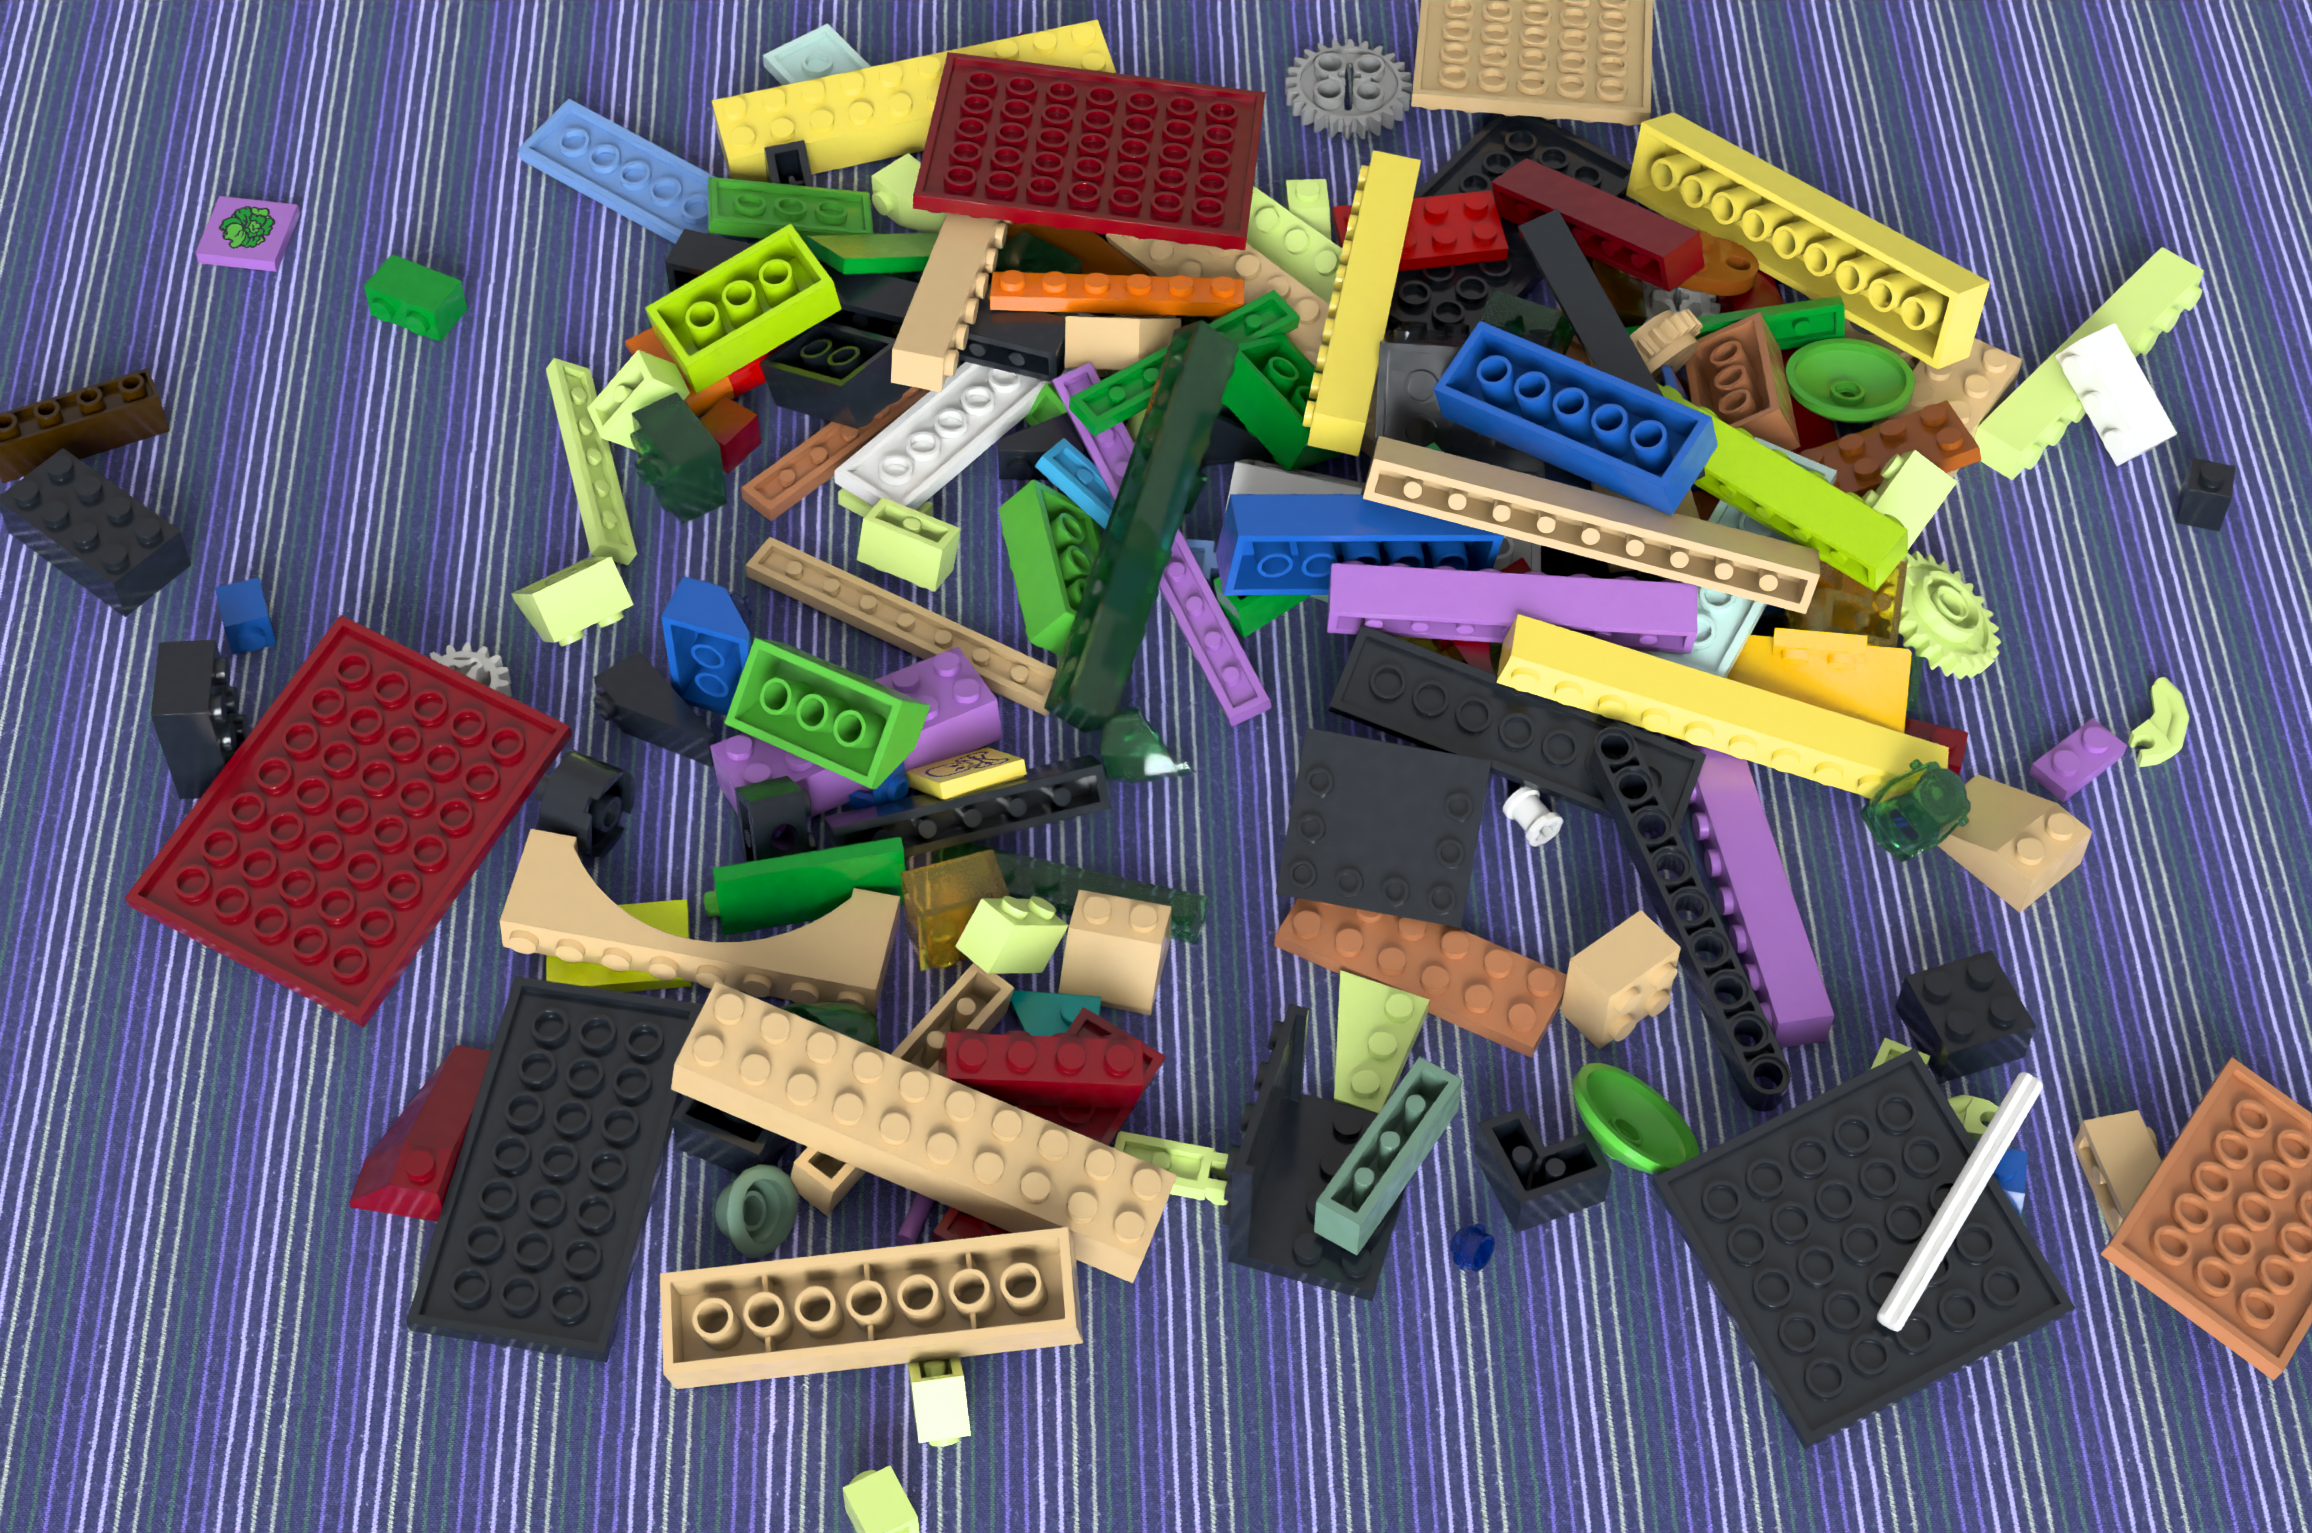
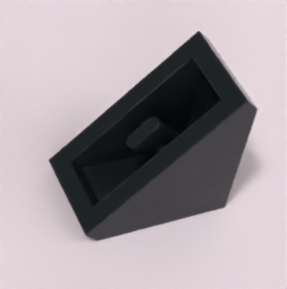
[764,140,814,187]

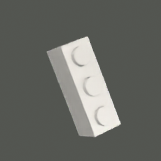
[2055,323,2177,466]

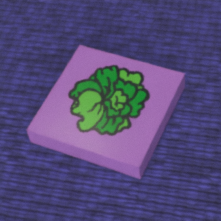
[195,196,300,272]

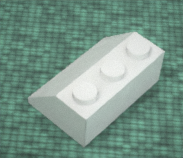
[1225,459,1366,513]

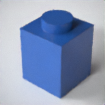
[215,577,277,655]

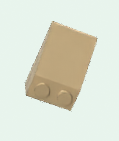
[1915,774,2093,913]

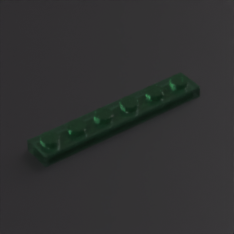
[928,843,1210,945]

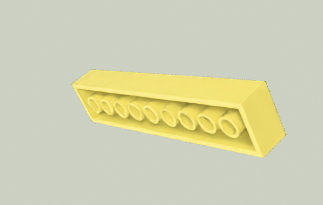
[712,19,1116,182]
[1626,112,1990,370]

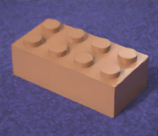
[1685,312,1800,451]

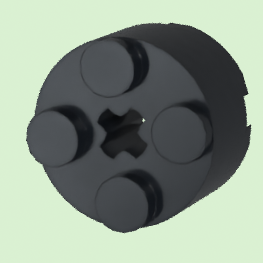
[535,750,635,857]

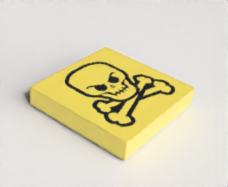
[906,747,1027,800]

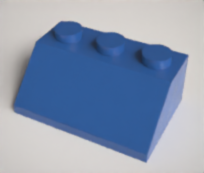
[661,576,751,716]

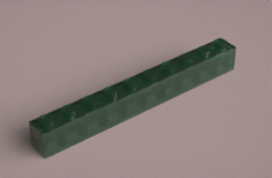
[1044,320,1239,733]

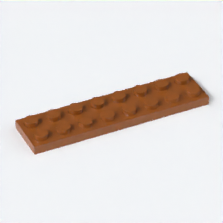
[1647,400,1981,580]

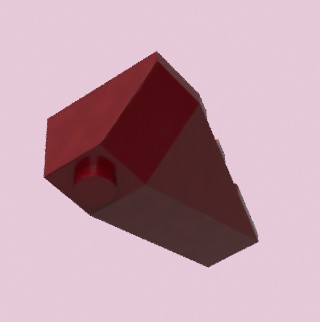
[349,1045,491,1222]

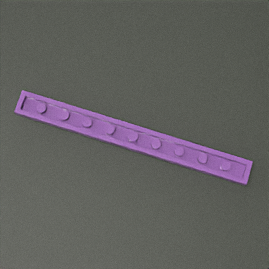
[1052,362,1272,727]

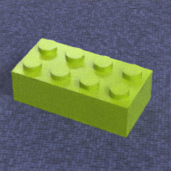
[645,224,841,394]

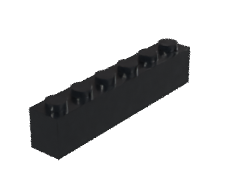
[824,754,1111,858]

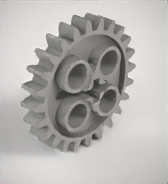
[1285,39,1413,140]

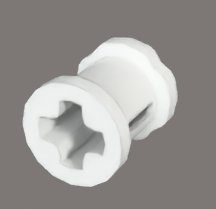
[1503,786,1563,847]

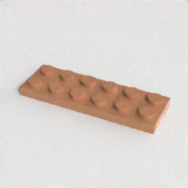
[1274,898,1567,1058]

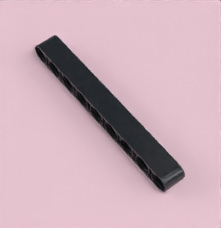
[1590,726,1791,1112]

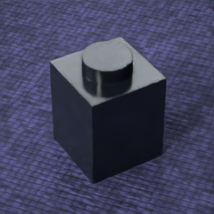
[2176,458,2235,531]

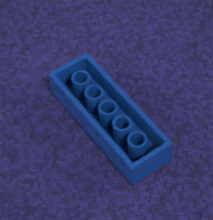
[1433,321,1718,516]
[1216,494,1504,595]

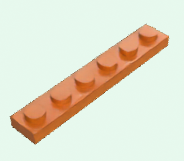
[990,270,1245,317]

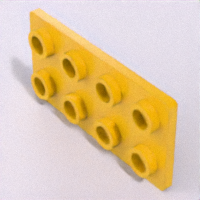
[1727,628,1912,733]

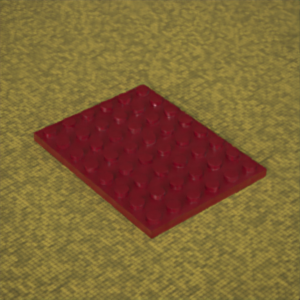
[913,52,1266,251]
[125,615,572,1027]

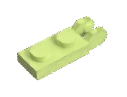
[1114,1131,1229,1206]

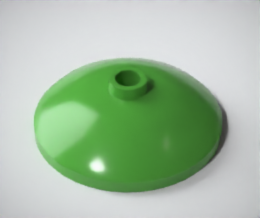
[1785,338,1915,423]
[1573,1063,1700,1176]

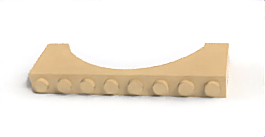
[500,829,900,1016]

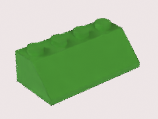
[998,479,1128,656]
[724,637,930,789]

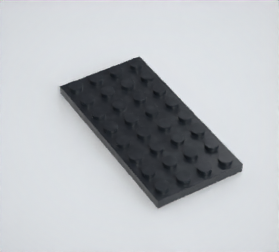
[1387,114,1632,332]
[406,976,703,1362]

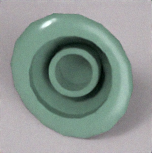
[715,1164,798,1258]

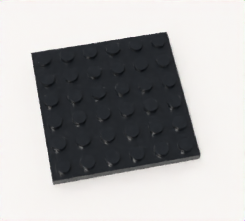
[1652,1048,2075,1450]

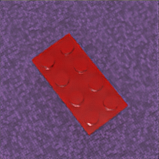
[1332,190,1509,271]

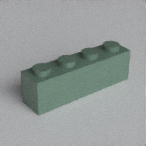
[1314,1056,1462,1255]

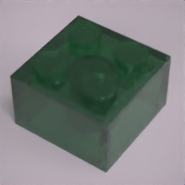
[630,392,727,525]

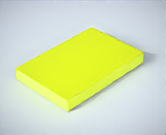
[546,899,692,992]

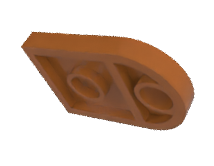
[1629,230,1759,296]

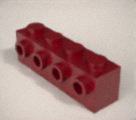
[938,1029,1144,1109]

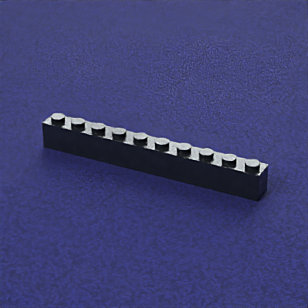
[665,229,1066,382]

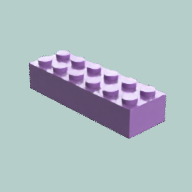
[710,647,1003,833]

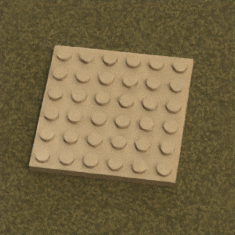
[1411,0,1653,126]

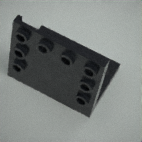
[1374,321,1564,479]
[1276,728,1493,928]
[1223,1004,1409,1302]

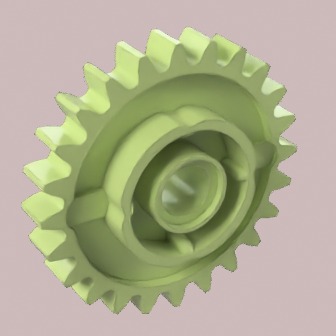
[1877,551,2001,679]

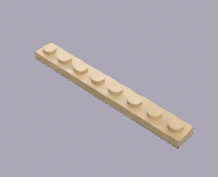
[745,537,1069,716]

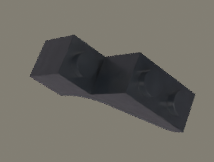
[998,377,1128,480]

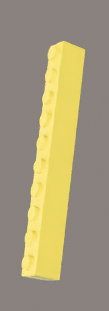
[1302,150,1421,456]
[1496,614,1949,815]

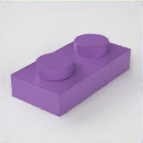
[2029,718,2127,802]

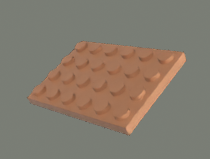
[2100,1057,2312,1381]

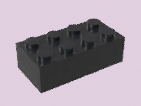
[0,448,191,617]

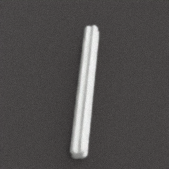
[1877,1072,2043,1332]

